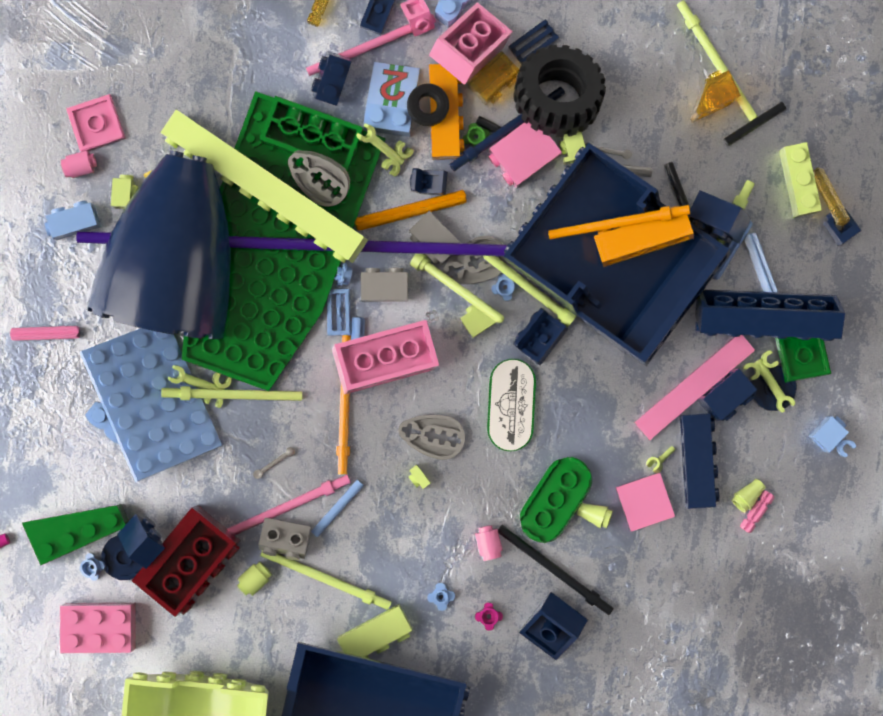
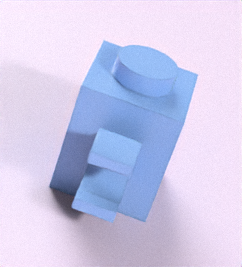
[808,416,856,457]

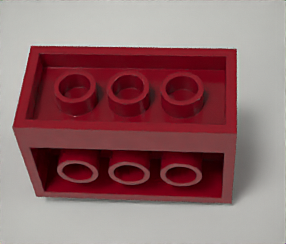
[132,505,241,617]

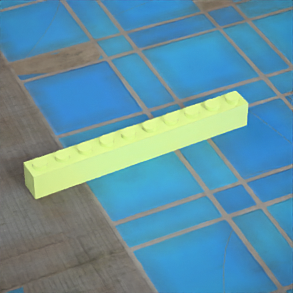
[160,110,368,263]

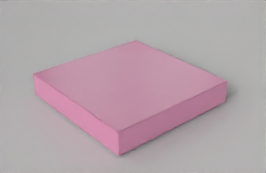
[66,94,126,152]
[615,472,675,532]

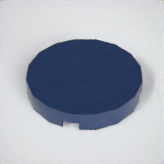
[751,366,797,411]
[101,535,142,581]

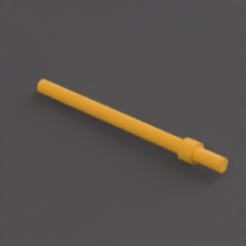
[548,205,691,240]
[336,335,351,475]

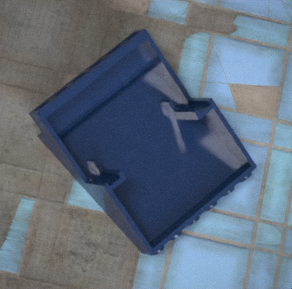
[504,143,730,366]

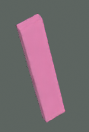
[634,335,755,440]

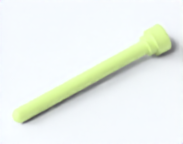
[410,254,504,323]
[483,256,576,327]

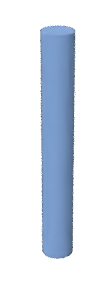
[311,479,364,537]

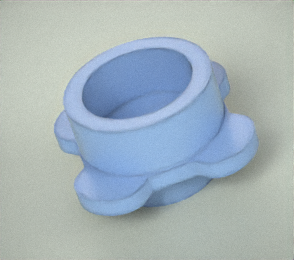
[334,263,352,286]
[491,274,519,301]
[80,553,105,581]
[427,583,455,611]

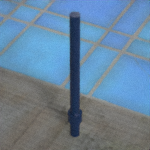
[449,86,565,172]

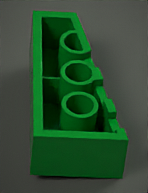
[22,504,129,566]

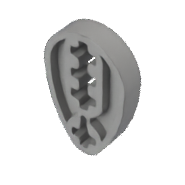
[288,150,350,206]
[443,236,507,284]
[398,415,465,460]

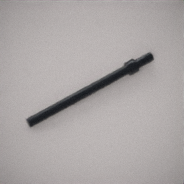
[498,525,614,616]

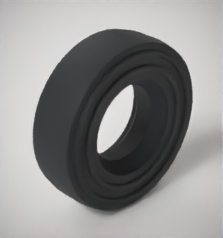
[407,84,449,126]

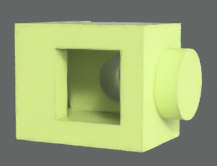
[559,131,585,165]
[111,175,138,209]

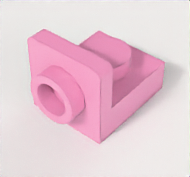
[400,0,435,36]

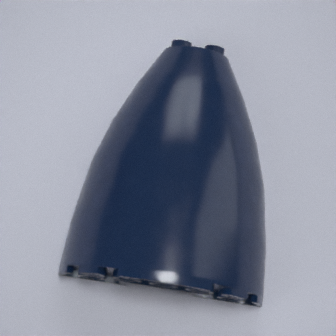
[86,150,231,339]

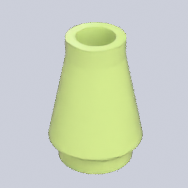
[731,479,766,513]
[577,503,613,529]

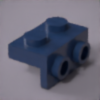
[513,308,568,366]

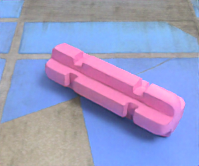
[740,490,775,533]

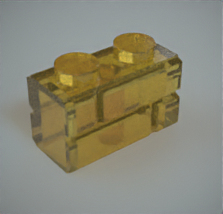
[467,51,519,105]

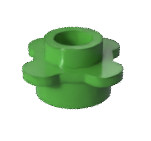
[463,123,490,146]

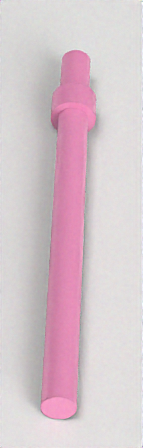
[306,14,436,76]
[227,475,351,535]

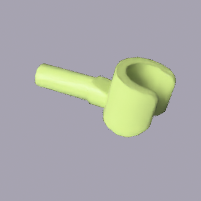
[646,446,675,473]

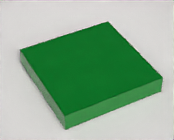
[775,337,831,383]

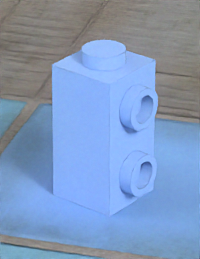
[44,201,101,240]

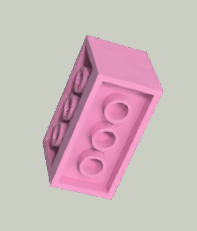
[332,320,439,395]

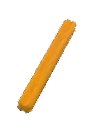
[355,190,467,231]

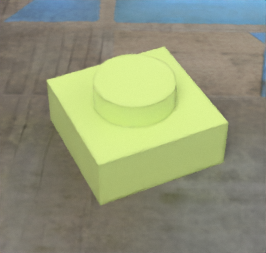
[409,464,431,489]

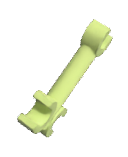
[356,123,414,177]
[742,350,795,413]
[168,365,232,408]

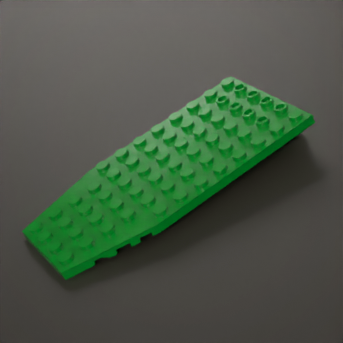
[181,91,386,391]

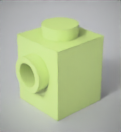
[460,305,496,339]

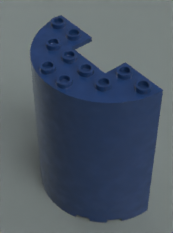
[281,642,470,716]

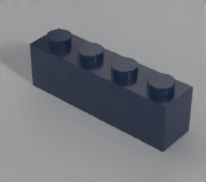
[679,414,720,509]

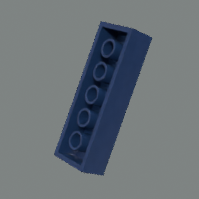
[695,289,845,341]

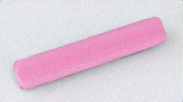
[10,326,80,341]

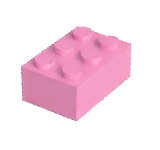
[429,2,513,85]
[60,602,136,653]

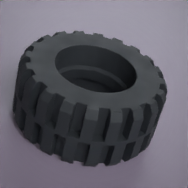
[513,45,606,137]

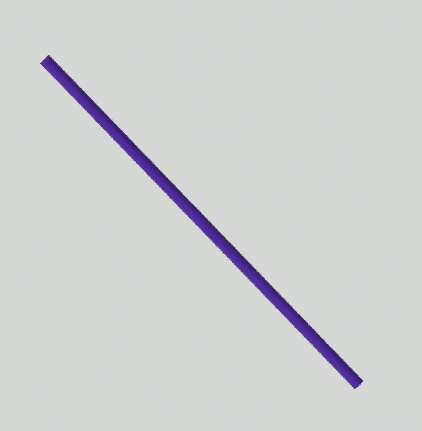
[76,231,507,256]

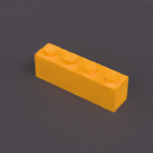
[429,64,464,160]
[594,206,694,267]

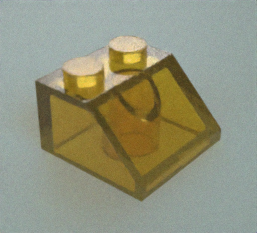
[690,70,741,123]

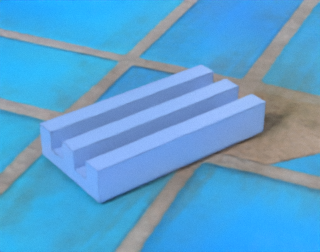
[327,289,351,336]

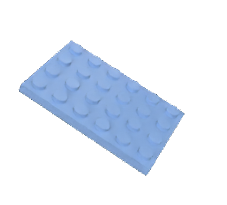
[80,328,222,482]

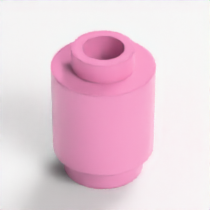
[61,150,97,178]
[475,525,503,561]

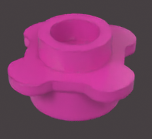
[475,602,503,631]

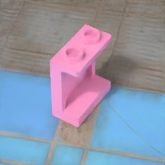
[488,122,562,188]

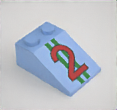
[363,62,420,137]

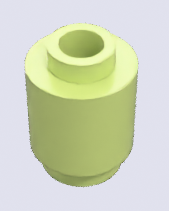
[237,561,272,596]

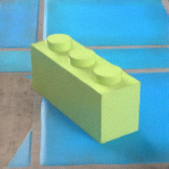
[779,142,822,218]
[337,604,412,659]

